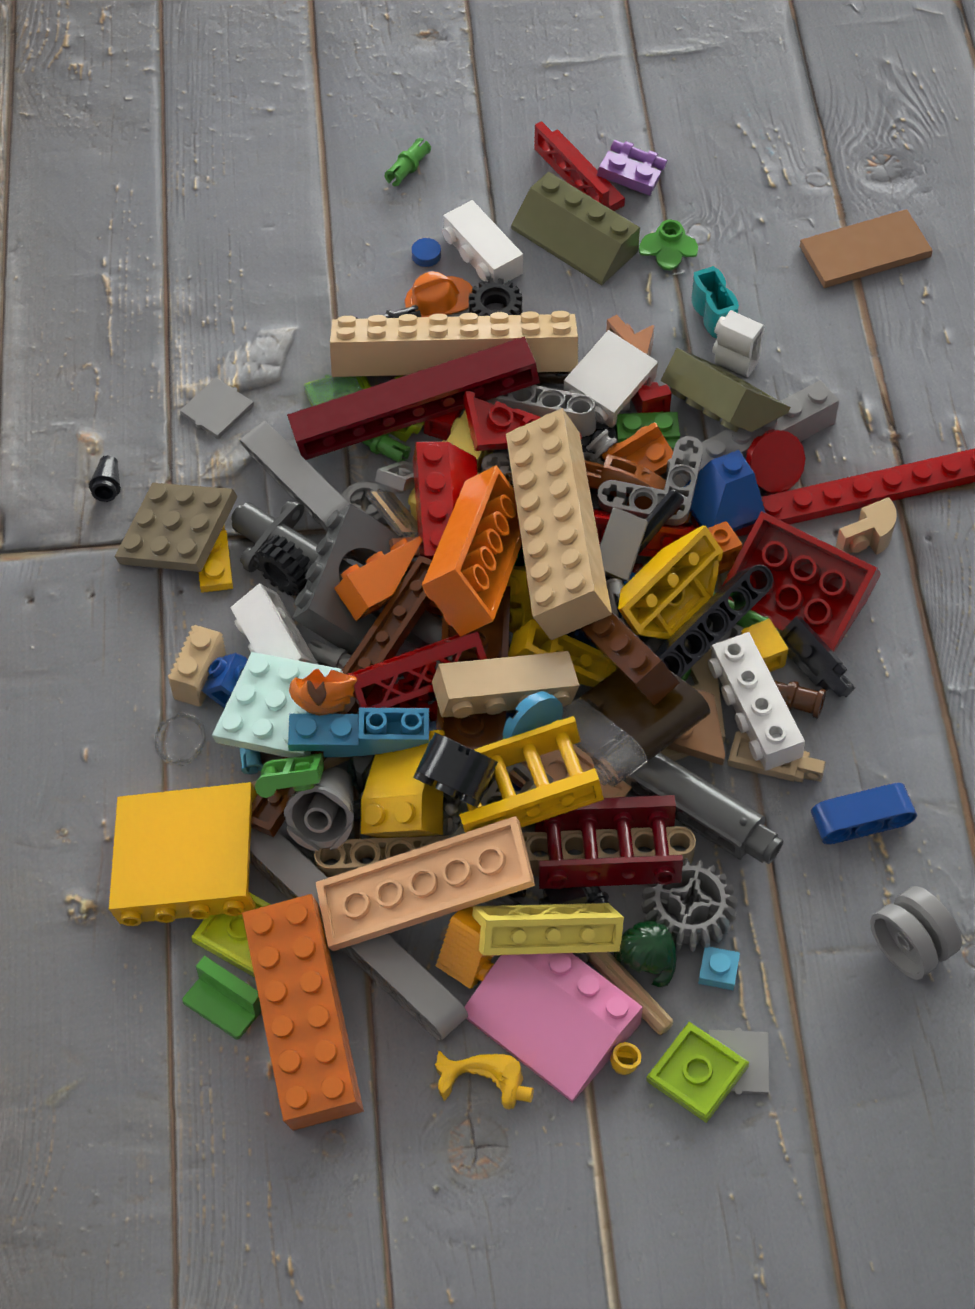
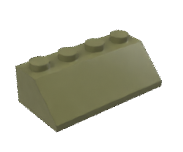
[511,172,640,286]
[660,348,791,432]

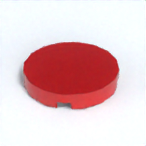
[746,429,806,493]

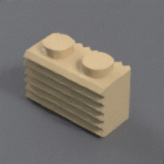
[168,625,226,706]

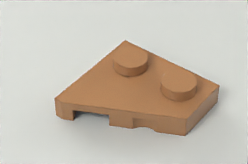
[666,689,725,766]

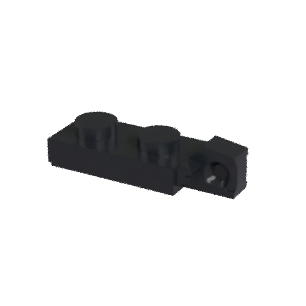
[780,616,855,697]

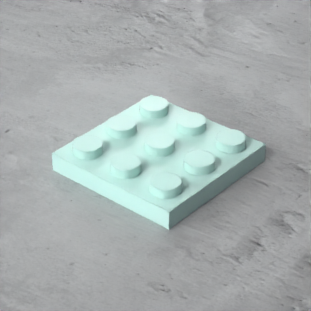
[212,652,343,758]

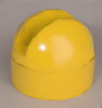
[610,1042,641,1075]

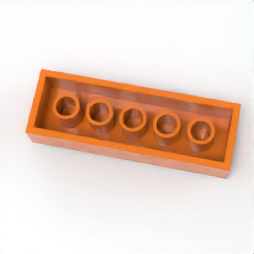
[422,465,522,637]
[242,894,364,1131]

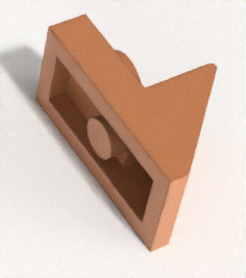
[606,315,655,356]

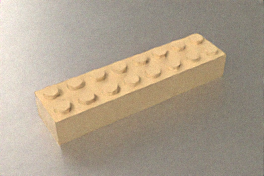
[330,311,578,377]
[506,408,612,640]

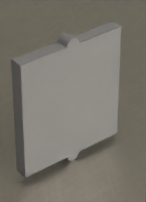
[180,377,254,439]
[708,1027,769,1097]

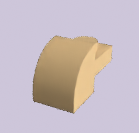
[836,497,897,555]

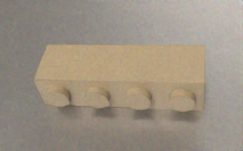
[432,651,580,718]

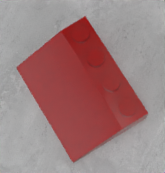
[722,511,881,652]

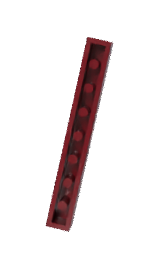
[287,336,540,460]

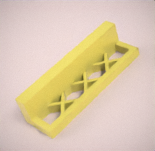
[472,903,624,956]

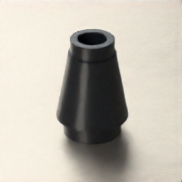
[89,455,121,502]

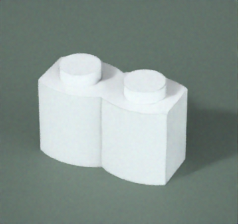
[712,310,764,378]

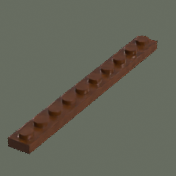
[251,555,432,838]

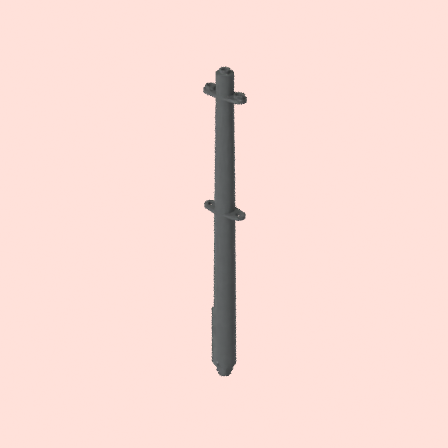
[231,500,783,864]

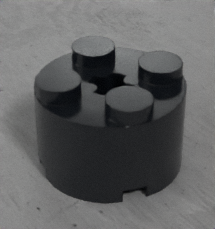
[413,733,498,808]

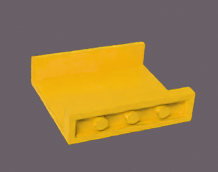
[109,782,258,926]

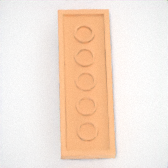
[315,816,535,951]

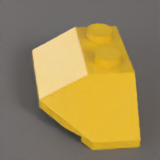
[618,525,723,640]

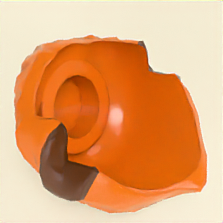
[289,669,357,716]

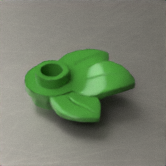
[639,219,698,270]

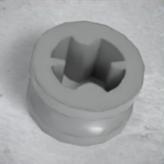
[586,429,617,459]

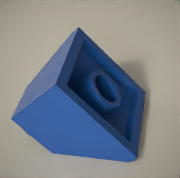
[684,450,765,531]

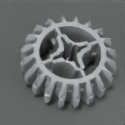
[641,858,737,953]

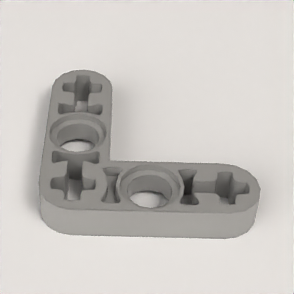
[598,436,703,526]

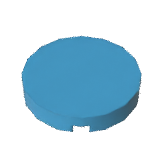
[503,691,563,739]

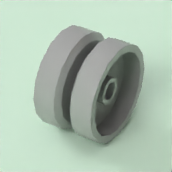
[870,886,962,980]

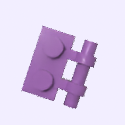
[597,140,668,196]

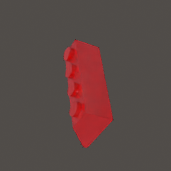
[413,441,478,560]

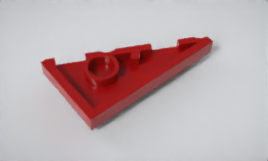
[463,391,582,451]

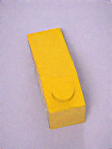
[508,619,616,687]

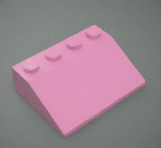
[464,953,643,1103]

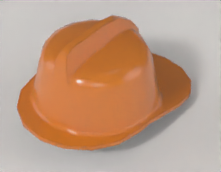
[405,271,473,317]

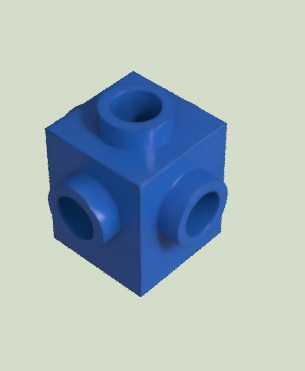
[202,653,248,709]

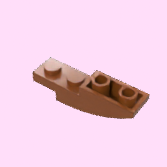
[584,454,691,523]

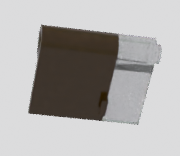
[561,669,711,787]

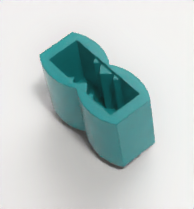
[691,266,739,339]

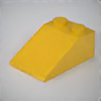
[361,730,444,838]

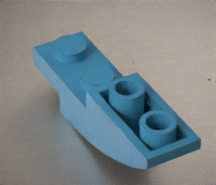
[288,708,429,757]

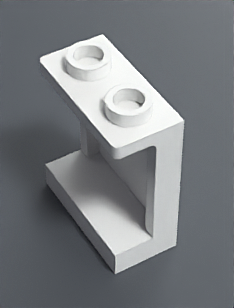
[563,330,658,428]

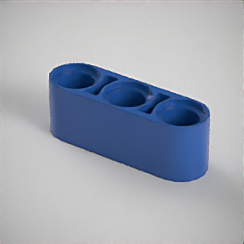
[811,783,917,845]

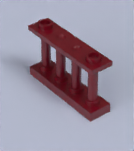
[535,795,683,889]

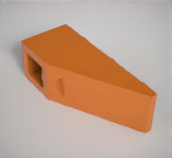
[334,536,422,621]

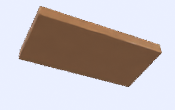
[799,209,933,288]

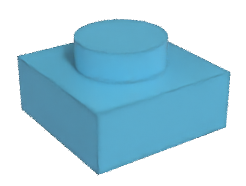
[698,947,740,990]

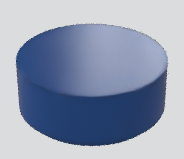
[412,238,441,267]

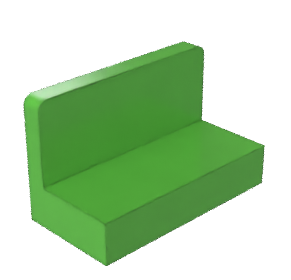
[182,955,262,1040]

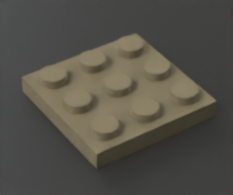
[114,483,237,572]

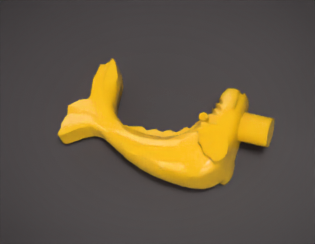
[435,1050,534,1110]

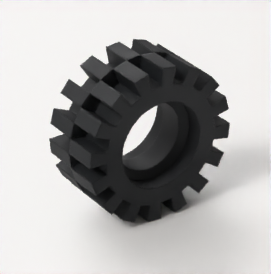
[469,278,522,316]
[254,535,312,596]

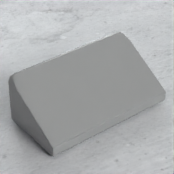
[600,508,648,582]

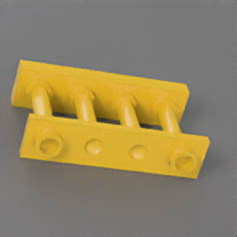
[459,716,604,833]

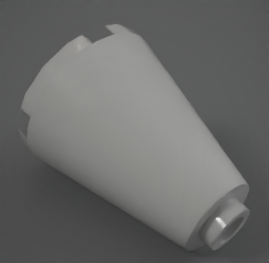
[284,767,354,851]

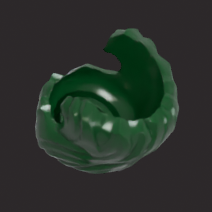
[614,920,677,987]

